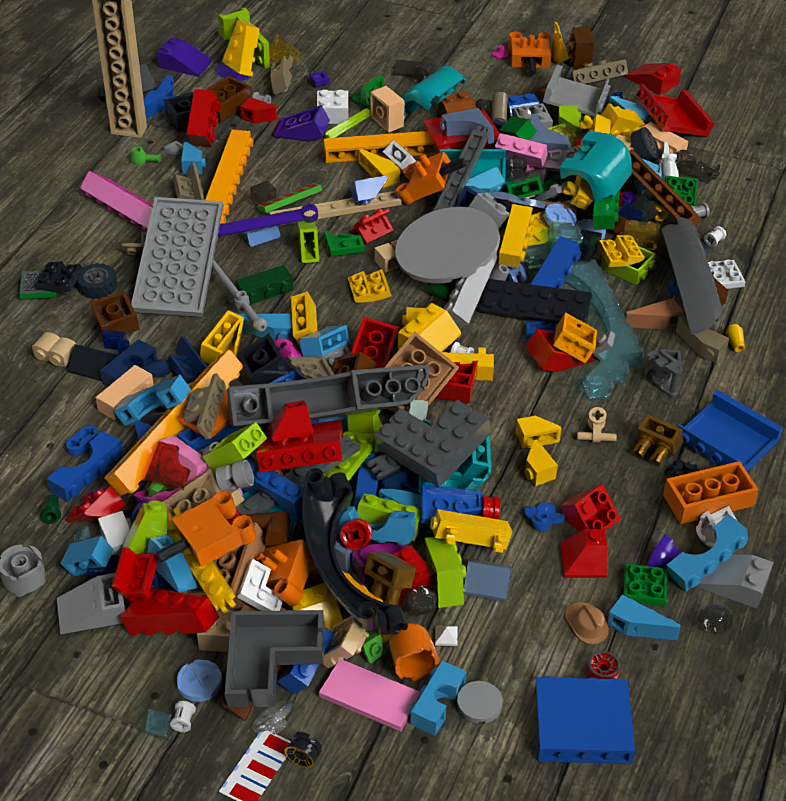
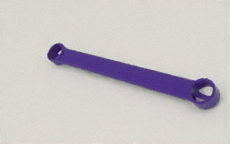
[218,204,318,237]

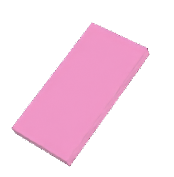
[319,659,420,732]

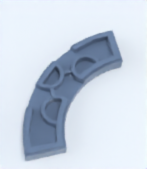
[492,191,546,210]

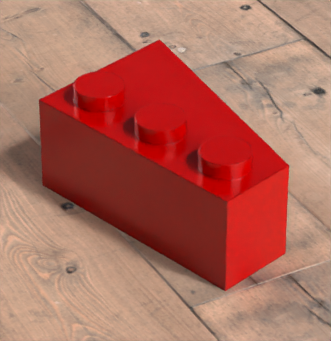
[435,360,478,403]

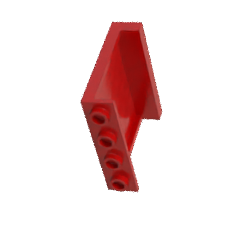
[636,84,715,136]
[424,110,500,154]
[256,419,344,472]

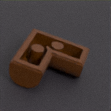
[247,511,290,546]

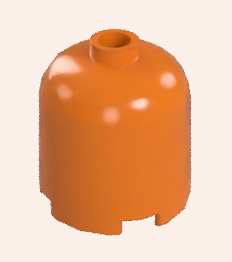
[389,623,439,681]

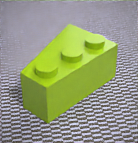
[425,537,466,608]

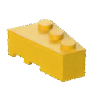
[222,20,260,76]

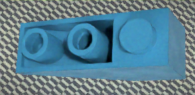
[147,535,198,592]
[607,595,681,640]

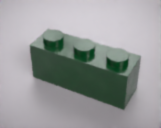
[235,265,294,305]

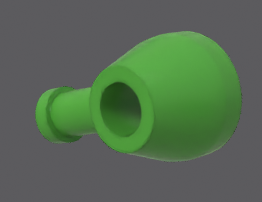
[131,147,161,165]

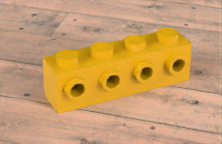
[498,204,535,268]

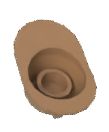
[565,602,609,644]

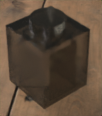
[250,181,276,206]

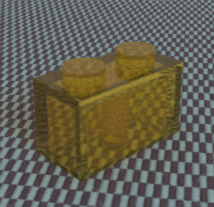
[623,220,660,250]

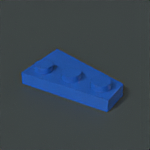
[420,484,483,523]

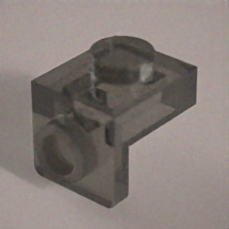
[692,160,721,184]

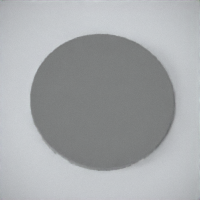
[395,207,500,283]

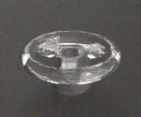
[252,700,292,735]

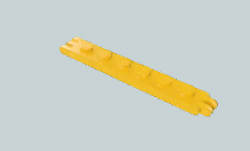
[167,507,236,614]

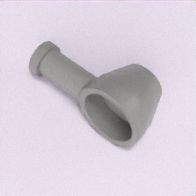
[490,255,509,281]

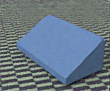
[241,225,281,247]

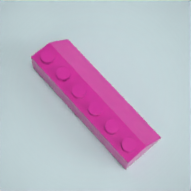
[80,171,153,231]

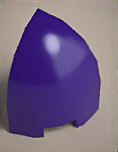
[647,534,681,569]

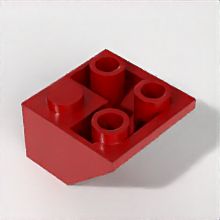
[268,400,314,443]
[560,484,621,532]
[65,486,127,523]

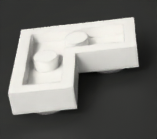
[237,559,283,611]

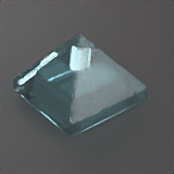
[72,525,91,543]
[145,709,172,737]

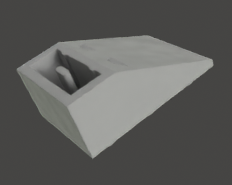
[57,573,125,634]

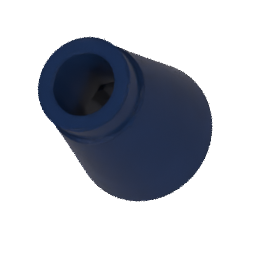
[140,359,169,377]

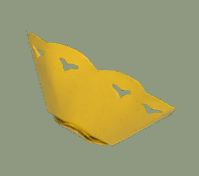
[551,22,569,64]

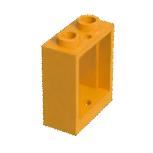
[553,313,597,363]

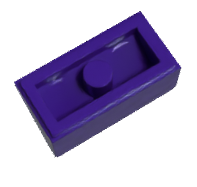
[216,63,249,82]

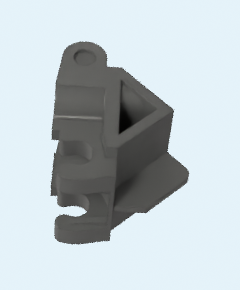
[644,349,683,397]

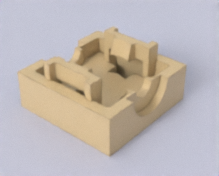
[323,616,369,668]

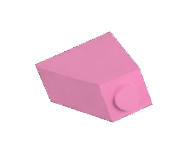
[159,436,210,484]

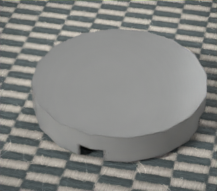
[457,681,503,724]

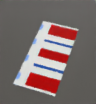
[219,728,290,801]

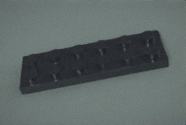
[479,279,593,327]

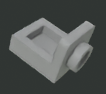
[593,330,615,362]

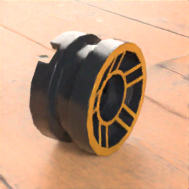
[285,732,322,768]

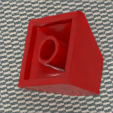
[561,529,607,578]

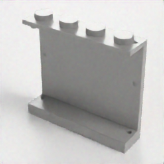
[543,65,611,117]

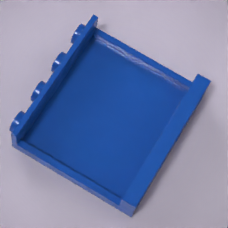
[678,390,783,472]
[534,676,635,764]

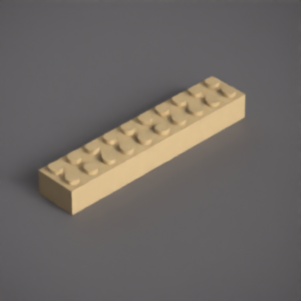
[92,0,147,138]

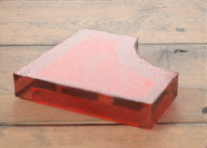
[145,441,191,490]

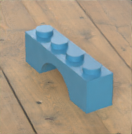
[114,375,191,426]
[336,506,415,545]
[667,515,748,592]

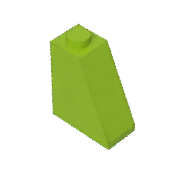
[297,220,319,263]
[122,500,167,554]

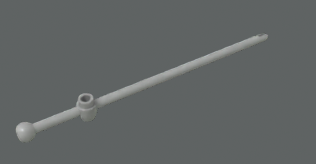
[212,259,268,332]

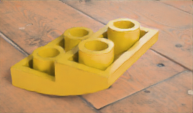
[597,235,645,267]
[348,269,392,303]

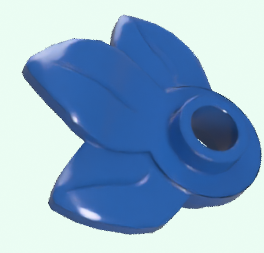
[525,502,565,531]

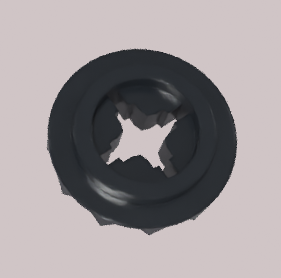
[668,459,700,478]

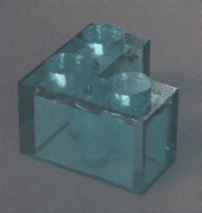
[548,221,583,252]

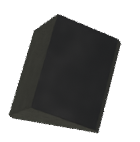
[68,344,118,381]

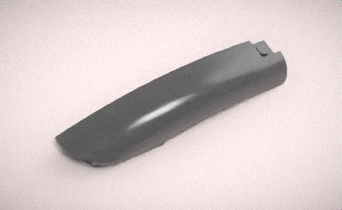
[661,217,723,335]
[227,364,429,428]

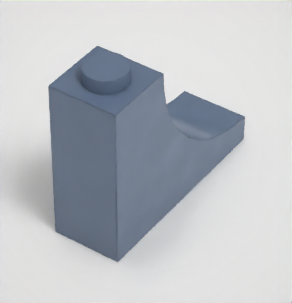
[440,108,494,144]
[530,114,571,151]

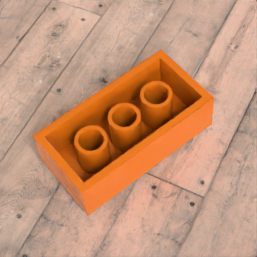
[663,461,759,524]

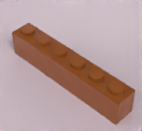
[629,149,702,227]

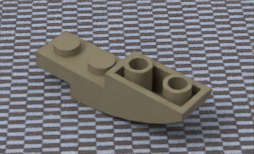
[271,55,294,95]

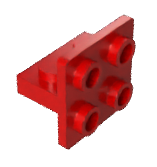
[350,208,394,245]
[112,547,158,603]

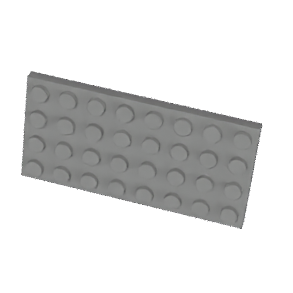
[131,197,223,317]

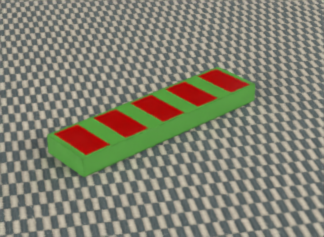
[257,183,322,213]

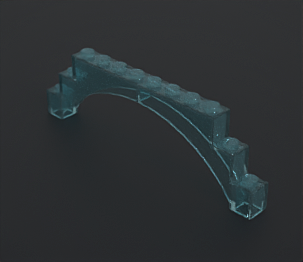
[524,244,644,401]

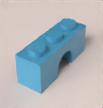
[409,661,467,736]

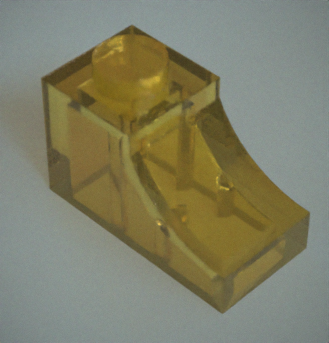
[269,34,301,64]

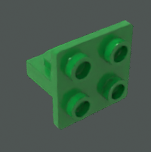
[352,75,384,108]

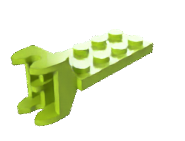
[216,7,270,69]
[324,410,383,481]

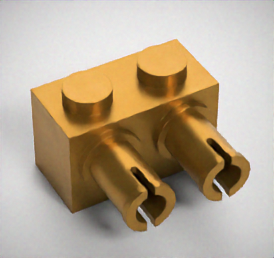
[632,414,683,467]
[364,552,416,605]

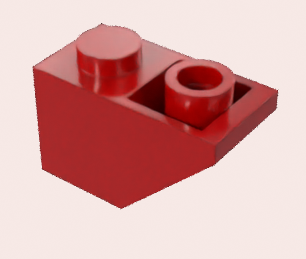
[240,97,277,124]

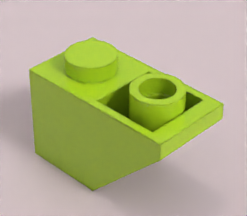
[558,105,582,138]

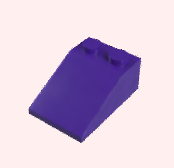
[157,37,212,77]
[274,105,330,141]

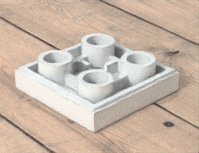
[708,260,746,289]

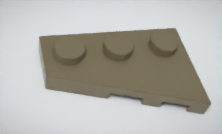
[287,357,334,379]

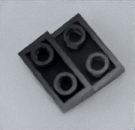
[34,261,83,292]

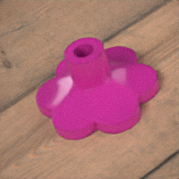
[492,45,510,59]

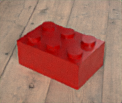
[187,89,221,147]

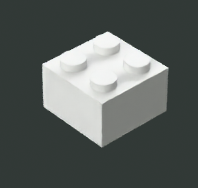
[317,90,348,124]

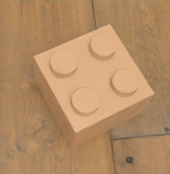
[371,86,405,133]

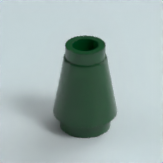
[425,283,451,301]
[40,494,61,524]

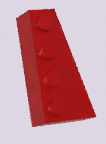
[120,588,219,636]

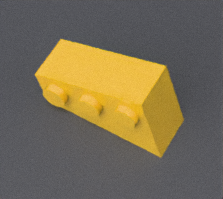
[601,104,645,137]
[200,311,244,364]

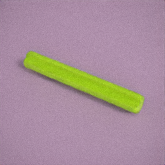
[324,108,371,138]

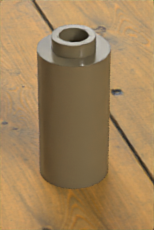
[491,92,508,124]

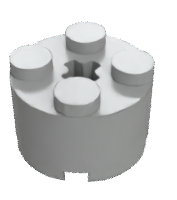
[0,545,46,597]

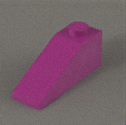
[352,543,409,584]

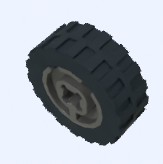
[630,127,660,162]
[77,263,117,299]

